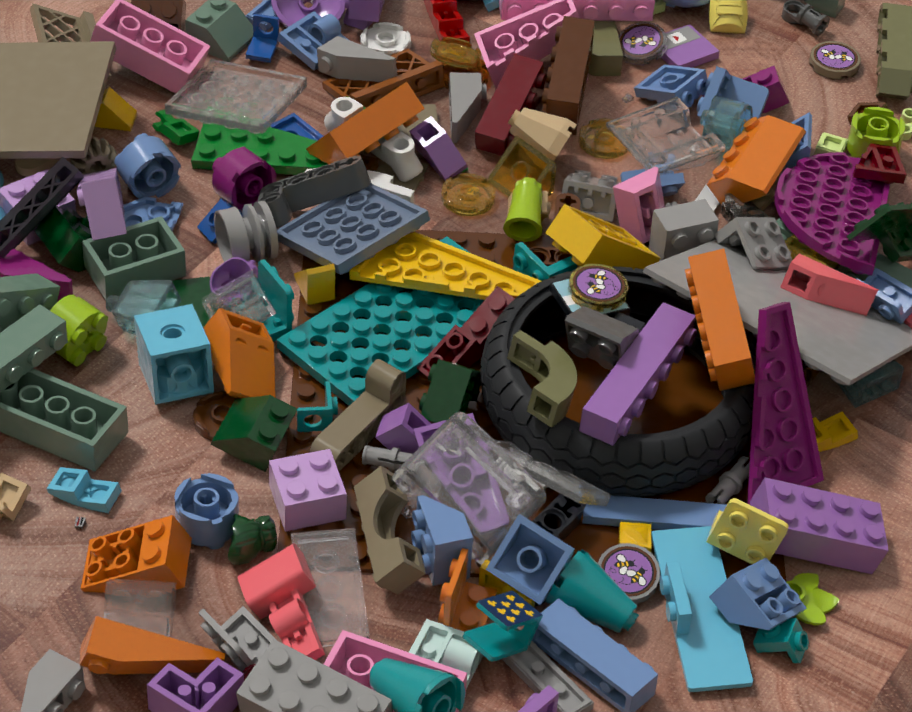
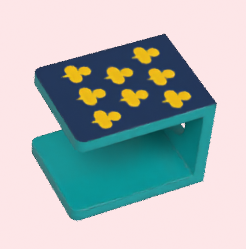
[462,590,543,662]

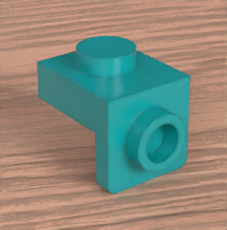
[753,618,809,664]

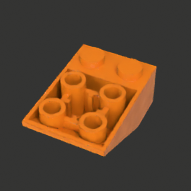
[203,308,276,398]
[81,515,192,596]

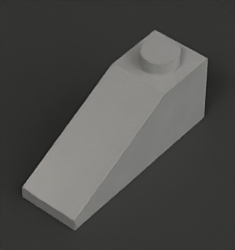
[317,36,397,82]
[448,72,487,143]

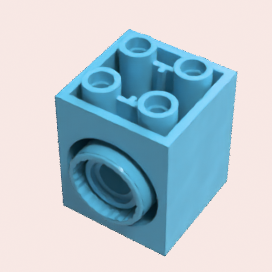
[134,304,214,405]

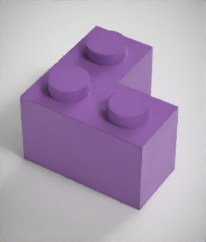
[147,658,244,712]

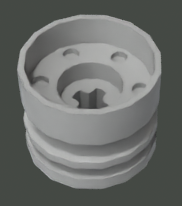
[214,201,279,262]

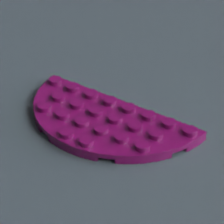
[774,152,890,276]

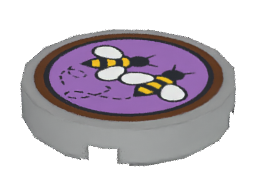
[598,543,660,604]

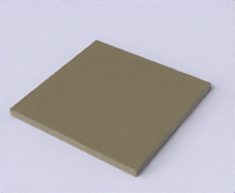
[0,41,116,159]

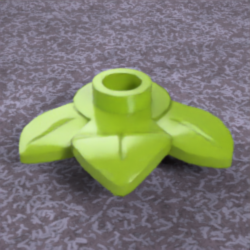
[786,573,839,625]

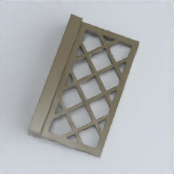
[30,4,111,82]

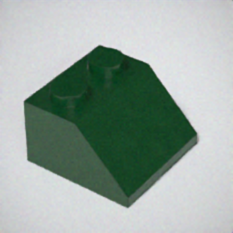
[210,395,297,472]

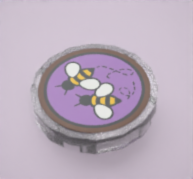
[619,22,668,65]

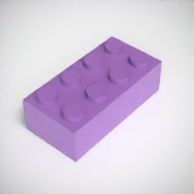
[750,477,889,574]

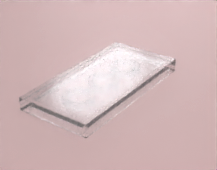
[477,438,611,506]
[291,528,370,647]

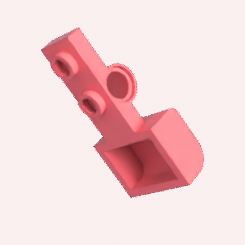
[237,543,325,660]

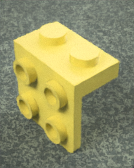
[706,498,789,564]

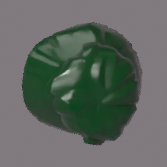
[228,514,277,565]

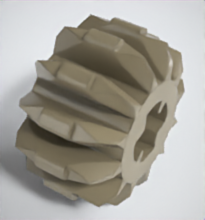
[70,136,117,175]

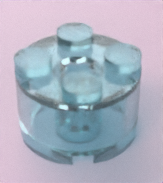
[700,96,753,153]

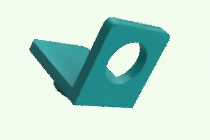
[297,381,338,432]

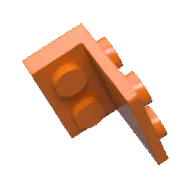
[438,548,497,632]

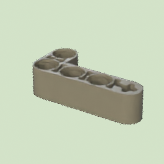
[310,359,406,471]

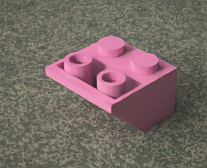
[613,167,665,244]

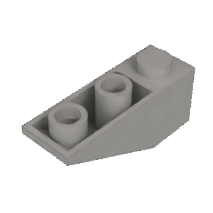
[21,649,85,712]

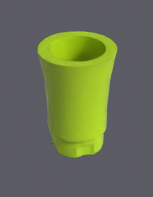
[503,177,543,242]

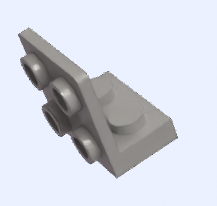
[562,170,621,222]
[715,217,792,270]

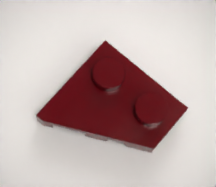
[853,143,907,184]

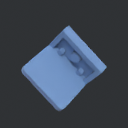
[697,66,769,134]

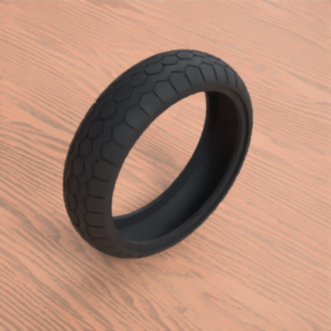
[480,266,756,497]

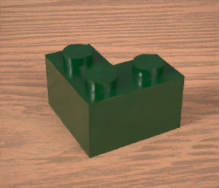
[419,359,481,423]

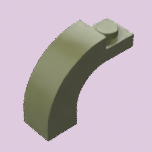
[507,330,577,428]

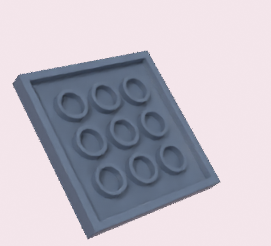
[277,183,430,275]

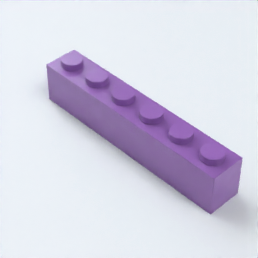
[579,302,697,446]

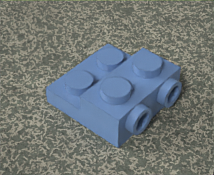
[634,64,708,113]

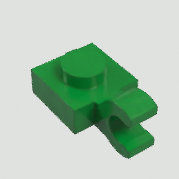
[152,110,200,146]

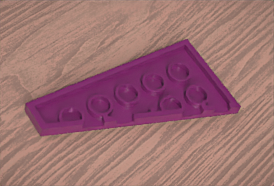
[747,302,824,505]

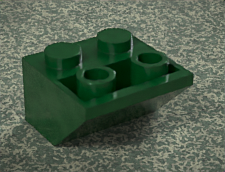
[34,206,92,272]

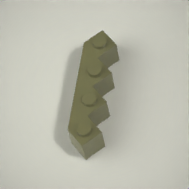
[875,3,912,100]

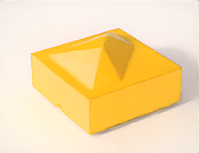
[619,522,651,553]

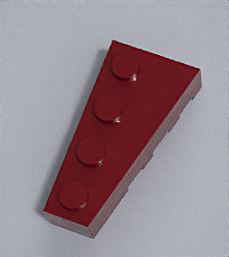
[475,54,547,157]

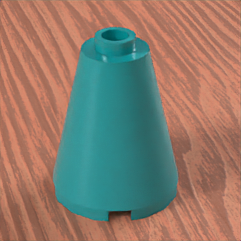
[545,549,639,633]
[370,658,466,712]

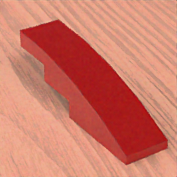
[424,0,470,48]

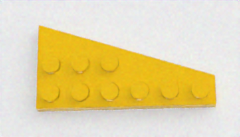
[349,231,541,300]

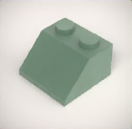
[185,0,253,62]

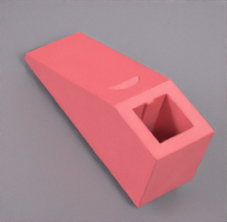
[780,253,879,316]

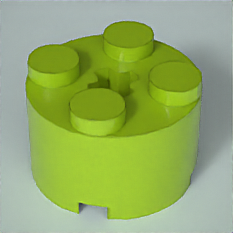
[847,107,905,158]
[50,295,108,366]

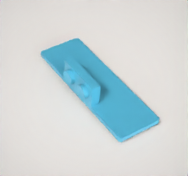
[651,526,753,692]

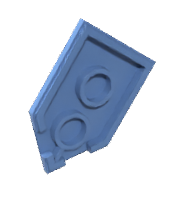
[123,197,183,231]

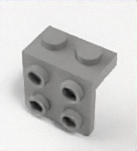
[198,606,276,673]

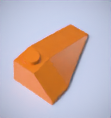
[79,616,226,675]

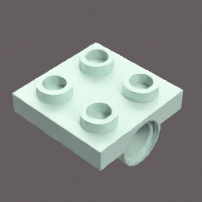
[409,619,483,689]

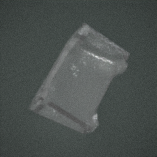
[391,412,546,565]

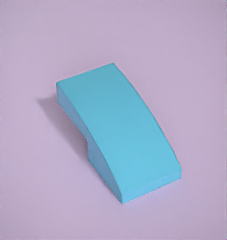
[47,467,122,513]

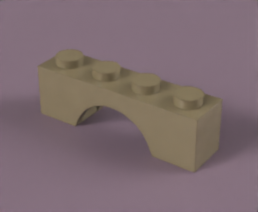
[354,466,426,595]

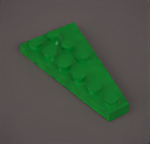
[191,109,328,175]

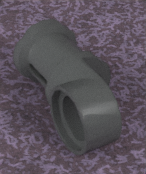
[781,0,830,36]

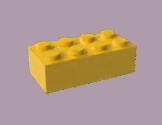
[545,204,661,270]

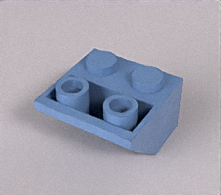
[411,495,473,586]
[709,557,807,630]

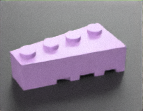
[77,168,127,240]

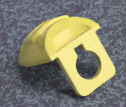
[709,0,748,34]

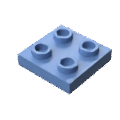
[277,11,349,70]

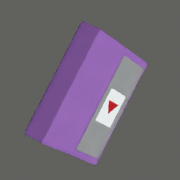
[655,24,720,68]

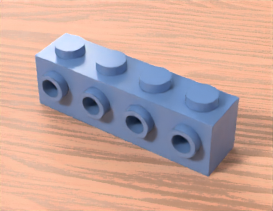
[532,599,658,712]

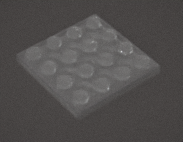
[165,59,307,134]

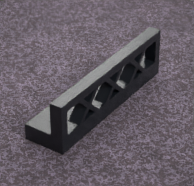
[0,157,84,258]

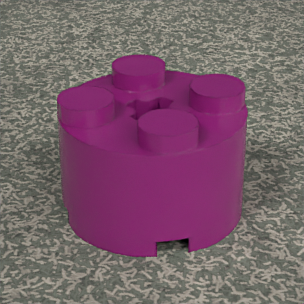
[212,147,276,210]

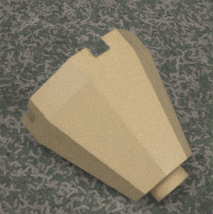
[508,108,577,171]

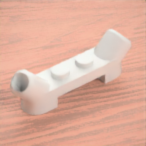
[324,97,423,182]

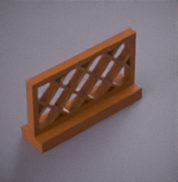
[322,49,444,108]

